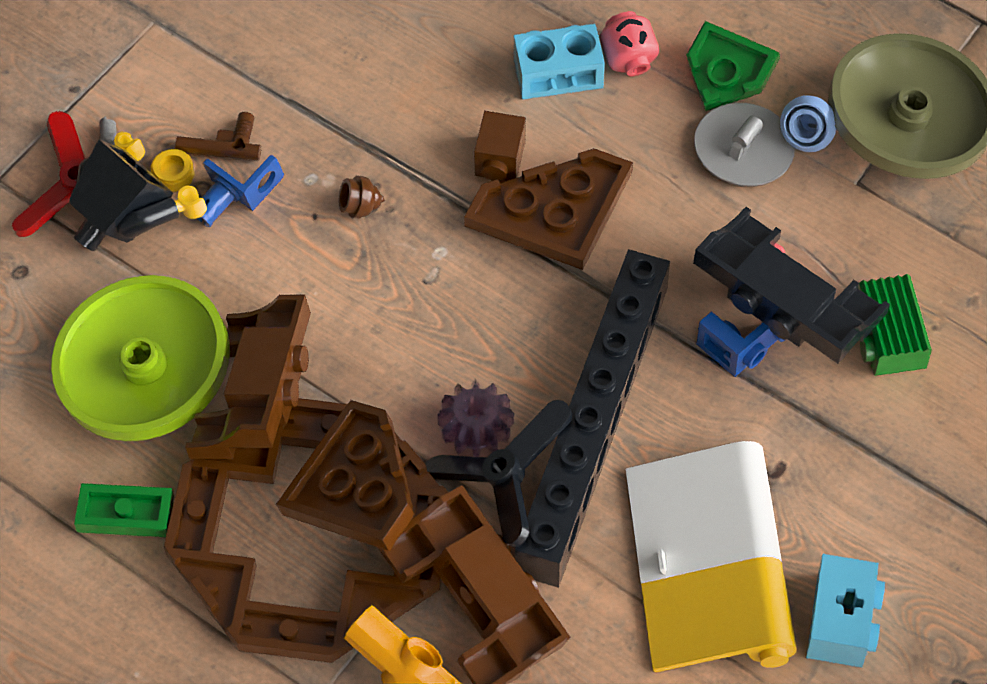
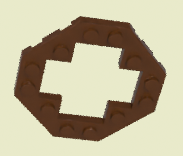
[164,398,448,663]

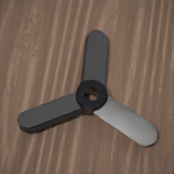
[425,400,572,547]

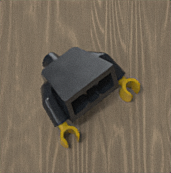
[70,132,207,251]

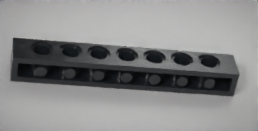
[515,249,670,588]

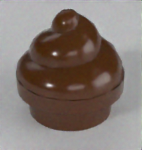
[338,175,385,219]

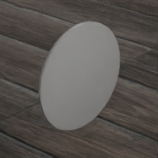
[694,103,795,187]

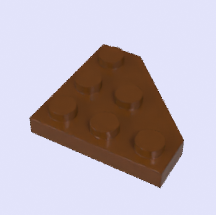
[464,148,633,270]
[275,400,415,551]

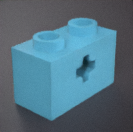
[806,554,885,668]

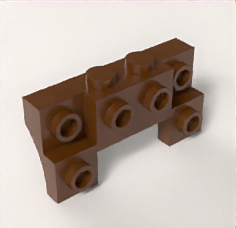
[185,294,311,459]
[377,485,571,684]

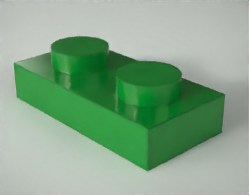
[74,483,174,537]

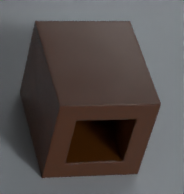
[474,111,526,181]

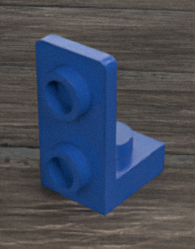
[696,311,785,377]

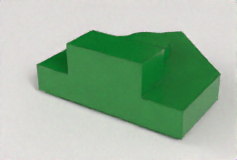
[686,21,780,112]

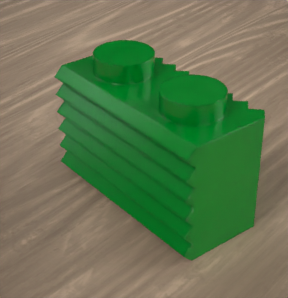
[858,274,932,376]

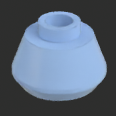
[780,95,837,152]

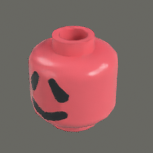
[600,11,659,76]

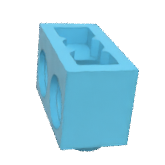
[514,24,605,99]

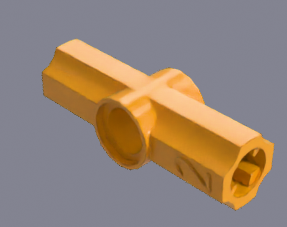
[344,605,462,684]

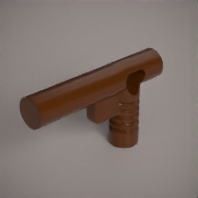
[175,112,261,161]

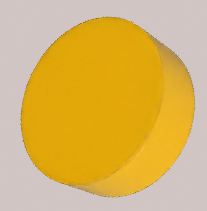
[151,149,195,192]

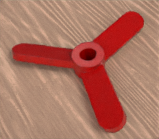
[12,111,85,237]

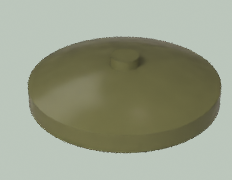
[828,33,987,179]

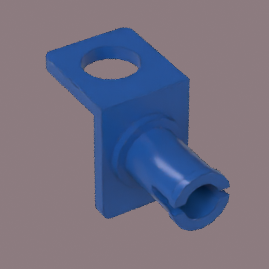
[197,155,284,228]

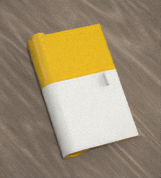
[625,441,797,673]

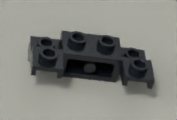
[693,207,890,364]

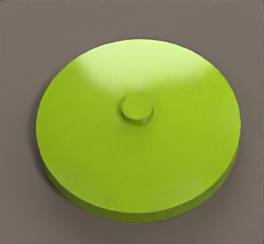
[51,275,230,441]

